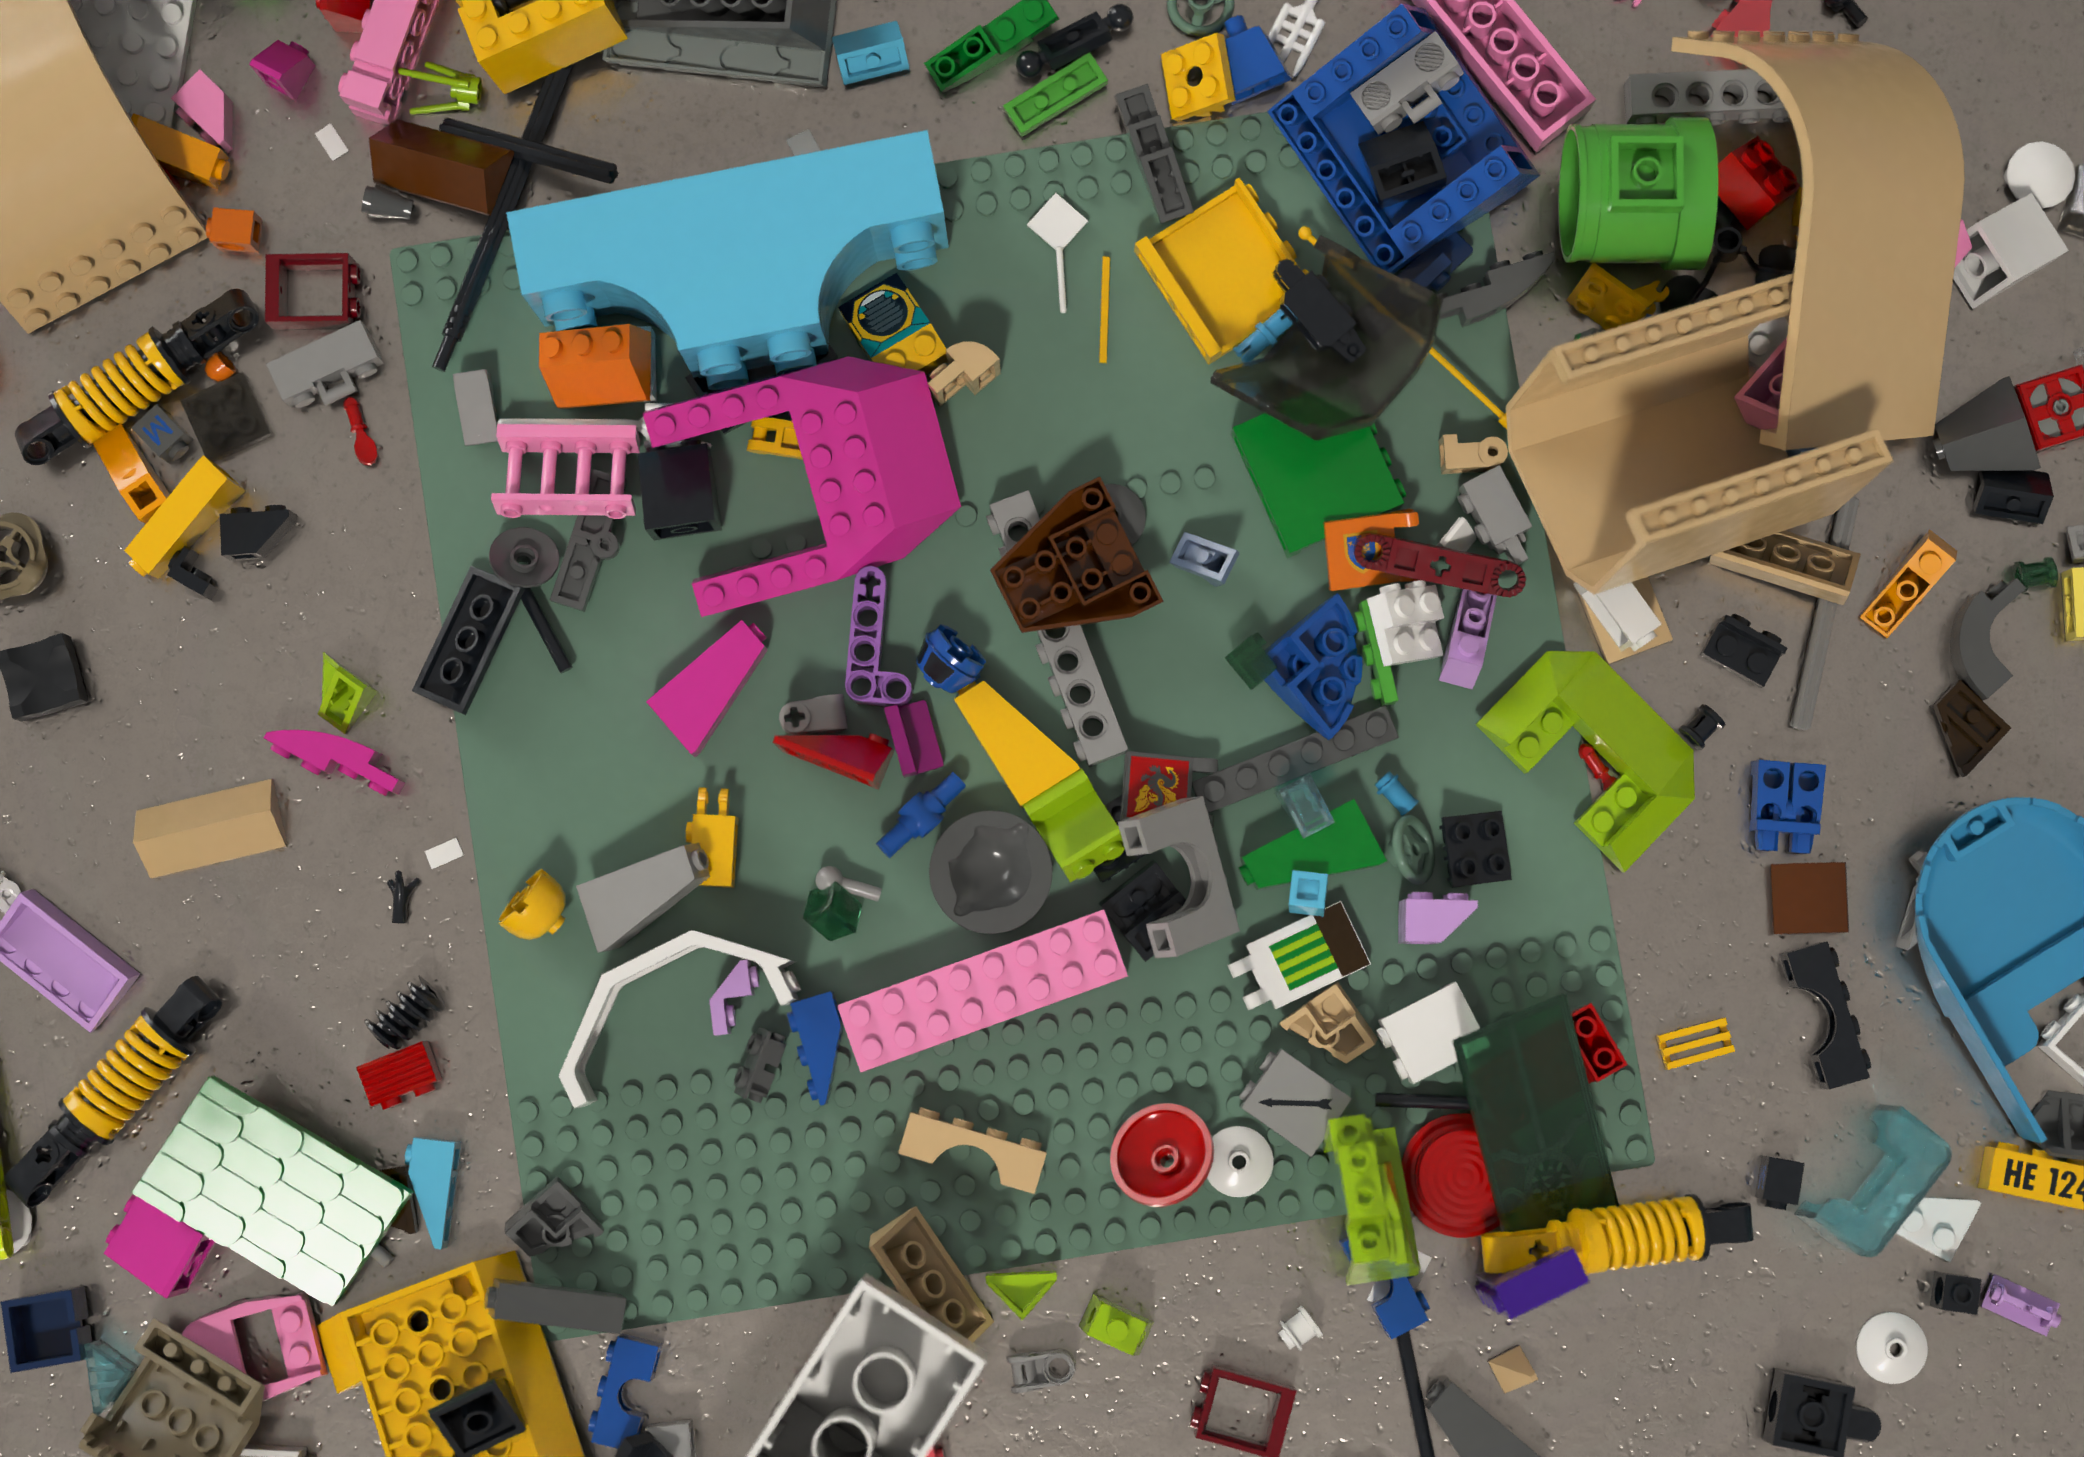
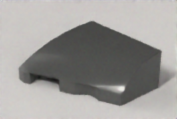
[505,1176,604,1257]

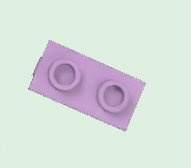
[1981,1274,2062,1337]

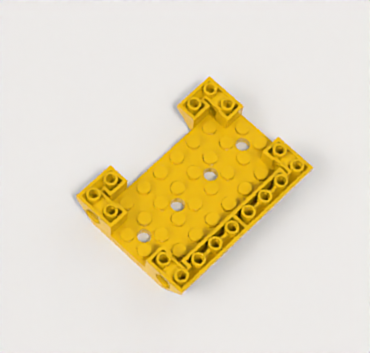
[316,1250,585,1457]

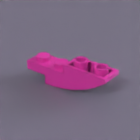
[264,730,406,796]

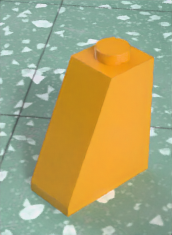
[131,113,230,189]

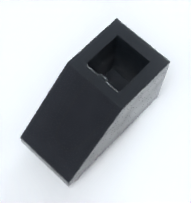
[219,505,297,560]

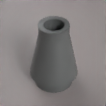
[361,184,414,220]

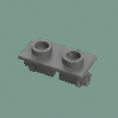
[734,1026,787,1103]

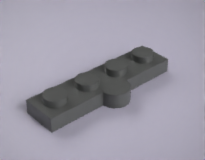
[550,469,628,612]

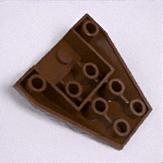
[990,476,1163,633]

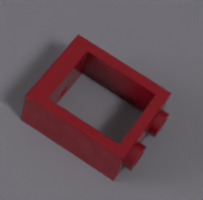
[265,253,361,330]
[1190,1364,1297,1457]

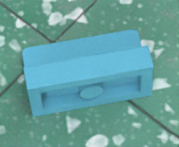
[832,21,910,85]

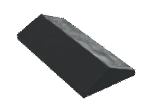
[412,566,525,715]

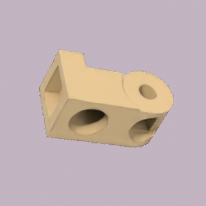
[1438,434,1508,475]

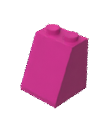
[104,1194,215,1299]

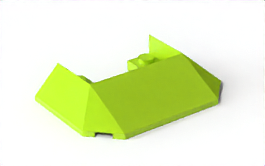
[1475,651,1695,873]

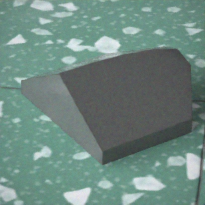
[2032,1090,2084,1160]

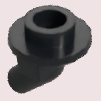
[1824,0,1868,27]

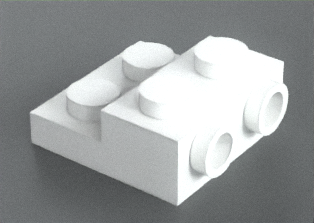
[1367,580,1444,667]

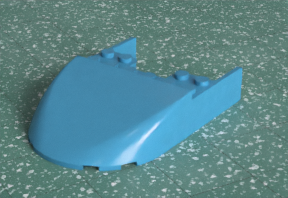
[1915,797,2084,1143]

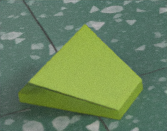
[318,652,378,734]
[986,1270,1057,1321]

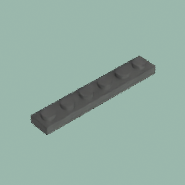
[1192,705,1399,813]

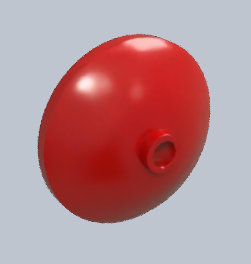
[1110,1103,1214,1207]

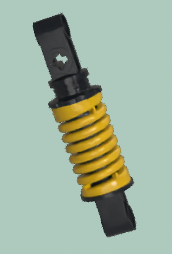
[15,289,259,465]
[4,976,222,1208]

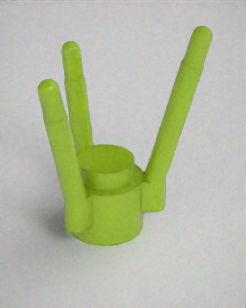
[398,61,482,114]

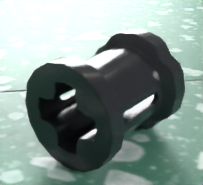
[1678,704,1726,750]

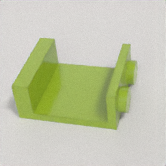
[1022,768,1125,883]

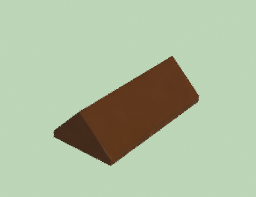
[369,119,515,216]

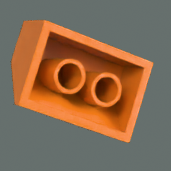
[539,324,651,409]

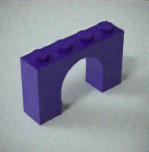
[1474,1245,1590,1320]

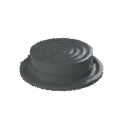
[929,810,1052,934]

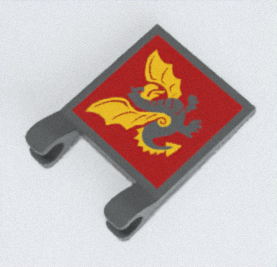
[1120,751,1218,828]

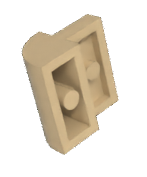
[928,342,1001,407]

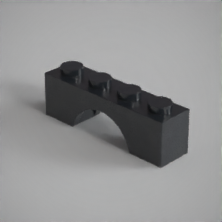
[1779,941,1871,1090]

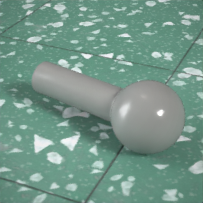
[815,866,882,902]

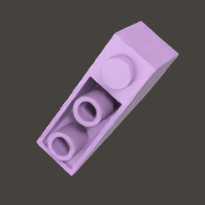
[1439,589,1497,689]

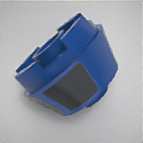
[916,624,986,693]

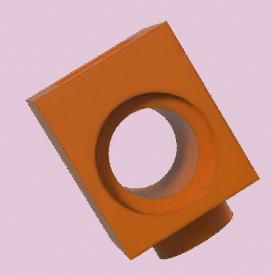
[206,207,263,253]

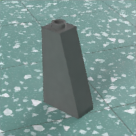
[1425,1378,1540,1457]

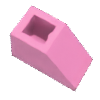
[171,69,233,153]

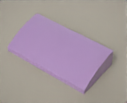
[0,889,140,1033]

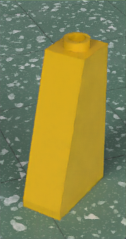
[124,455,246,579]
[954,680,1080,808]

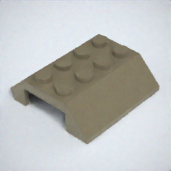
[79,1318,265,1457]

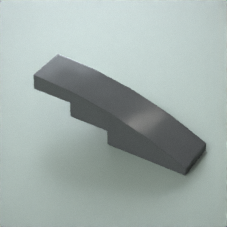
[1115,84,1194,224]

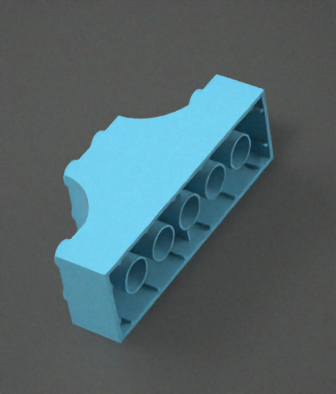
[506,130,949,390]

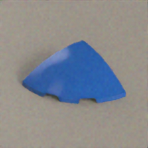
[1250,593,1362,740]

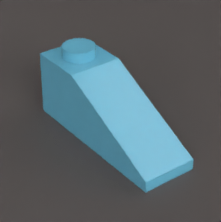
[405,1137,462,1249]

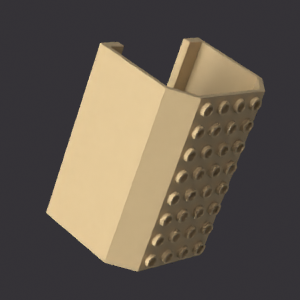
[1506,273,1894,595]

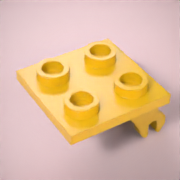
[1566,263,1669,331]

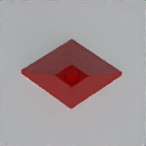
[773,733,894,790]

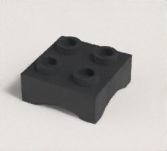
[0,633,88,722]

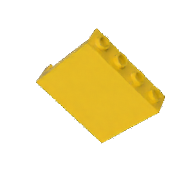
[1134,177,1309,365]

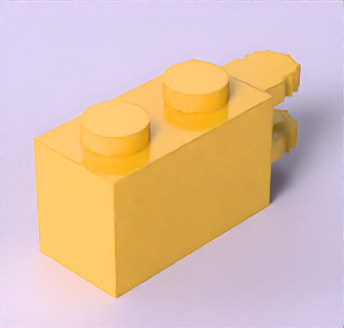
[686,787,739,888]

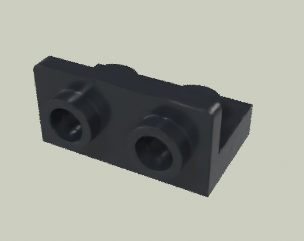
[1700,614,1788,688]

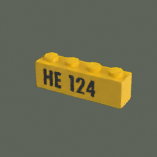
[1978,1141,2084,1210]

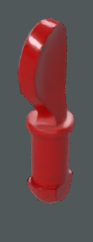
[343,396,378,465]
[1578,744,1617,792]

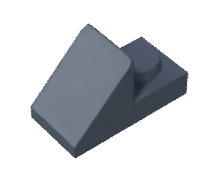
[1169,532,1240,587]

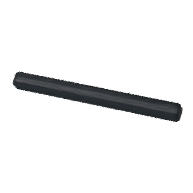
[439,118,619,184]

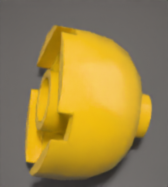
[498,868,566,940]

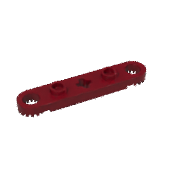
[1353,533,1526,597]

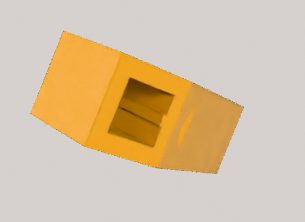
[93,424,170,524]
[1860,530,1957,638]

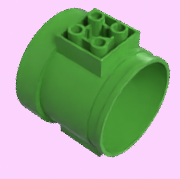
[1558,117,1718,270]

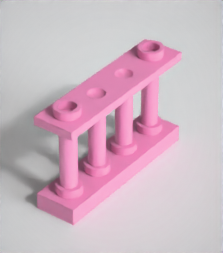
[491,424,640,519]

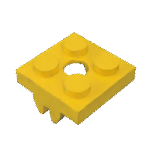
[1161,33,1235,121]

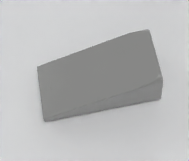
[453,369,498,446]

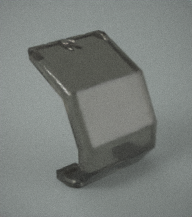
[1210,235,1443,441]

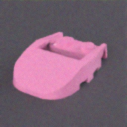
[182,1291,328,1401]

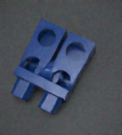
[1749,760,1826,854]

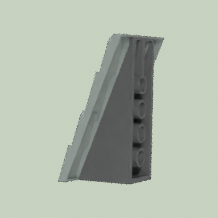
[602,0,836,88]

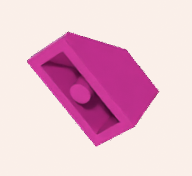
[249,40,315,101]

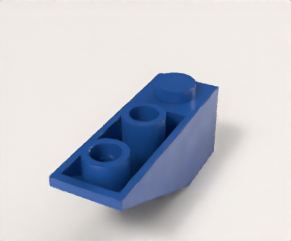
[787,991,843,1106]

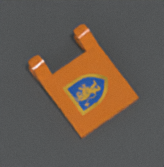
[1323,508,1419,591]

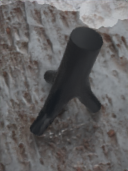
[387,871,420,923]

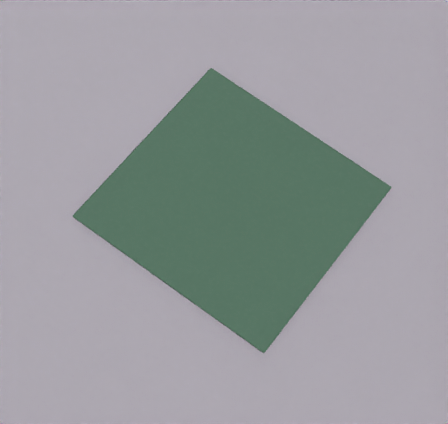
[390,112,1655,1342]

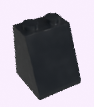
[638,440,722,541]

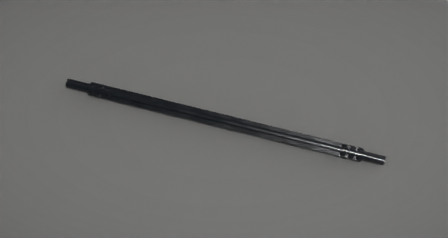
[432,64,573,372]

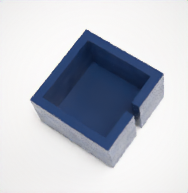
[1,1286,94,1373]

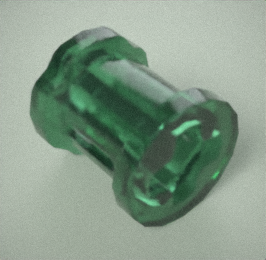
[2013,557,2058,592]

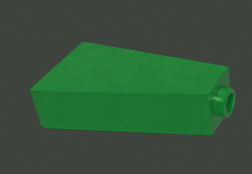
[1238,799,1387,890]

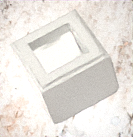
[1437,517,1477,552]

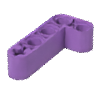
[845,566,913,707]

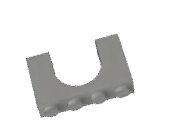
[1118,796,1240,958]

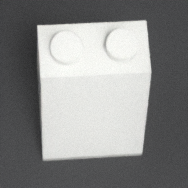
[1953,193,2069,309]

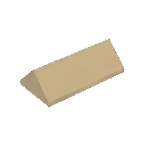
[1709,531,1861,605]
[133,779,288,879]
[869,1206,995,1342]

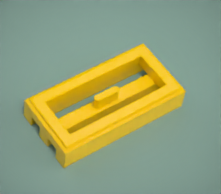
[1656,1018,1735,1070]

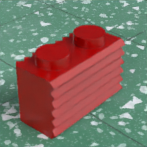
[356,1041,442,1110]

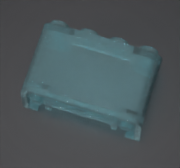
[1794,1104,1952,1257]

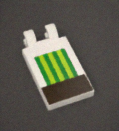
[1227,901,1371,1010]

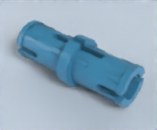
[1233,309,1293,366]

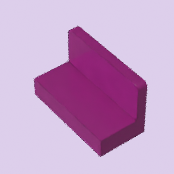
[884,700,944,778]

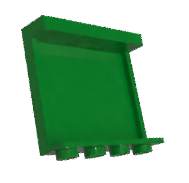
[1231,377,1406,559]

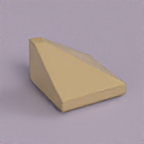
[1488,1345,1538,1393]

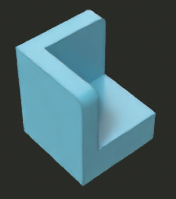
[1289,870,1328,917]

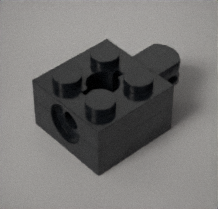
[1763,1369,1881,1457]

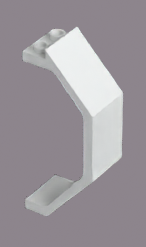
[559,930,801,1108]

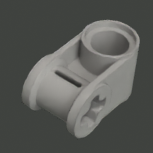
[779,694,848,735]
[1006,1349,1076,1393]

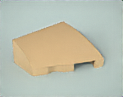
[1280,981,1378,1064]

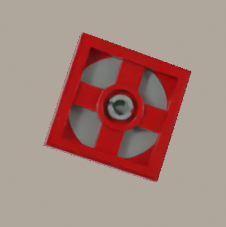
[2014,364,2084,452]

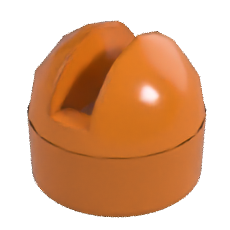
[205,352,237,381]

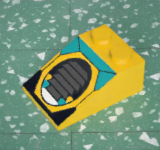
[838,273,947,375]

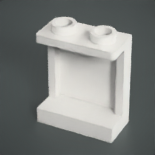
[1376,982,1489,1084]

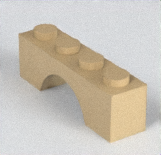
[898,1107,1047,1194]

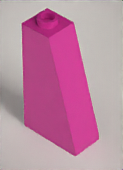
[646,620,768,757]

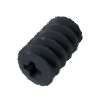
[364,975,445,1050]

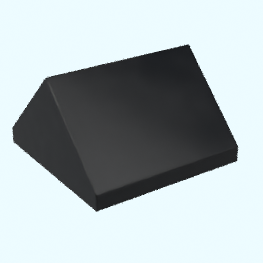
[428,1378,527,1457]

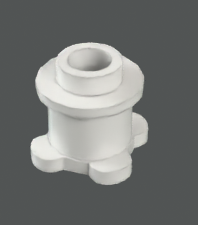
[1278,1306,1323,1351]

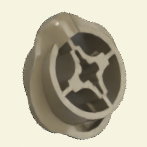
[0,513,48,601]

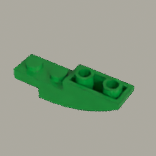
[924,0,1060,92]

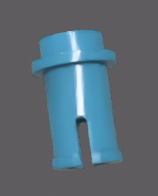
[1374,771,1419,816]

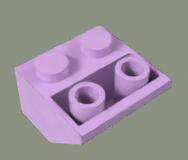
[1398,892,1478,944]

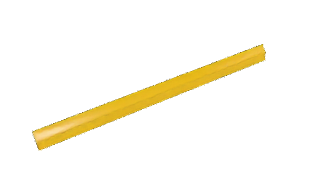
[1099,256,1110,363]

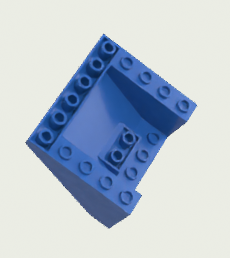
[1267,3,1540,279]

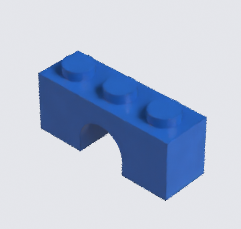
[1339,1237,1430,1340]
[588,1333,663,1449]

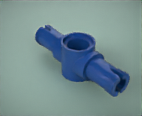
[876,772,966,858]

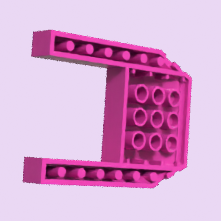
[643,356,961,617]

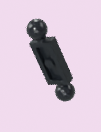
[1016,4,1133,78]

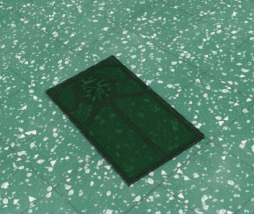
[1452,993,1619,1244]

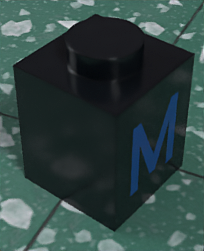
[1755,1155,1805,1210]

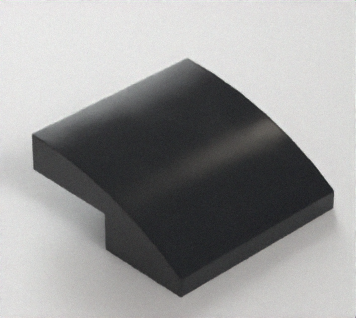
[1099,860,1186,962]

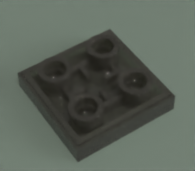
[180,372,273,462]

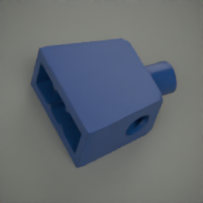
[1224,15,1292,105]

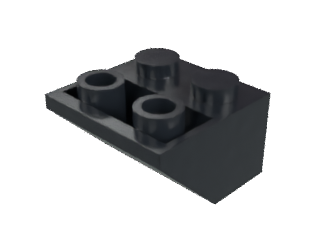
[1358,120,1447,209]

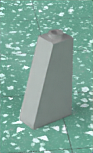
[576,843,710,953]

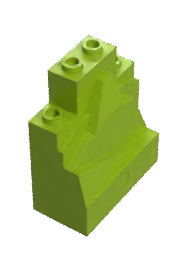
[1323,1114,1420,1286]

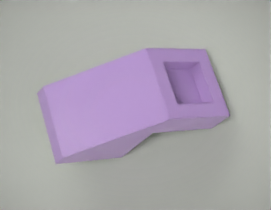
[709,960,760,1036]

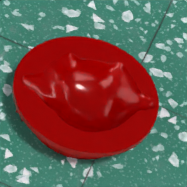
[1401,1113,1524,1238]

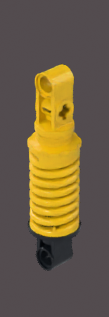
[1481,1194,1754,1276]

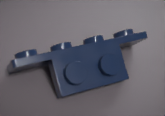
[1353,232,1473,343]

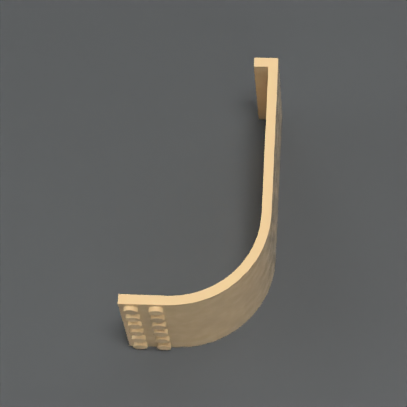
[0,0,207,334]
[1671,30,1965,450]

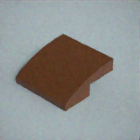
[1771,862,1849,934]

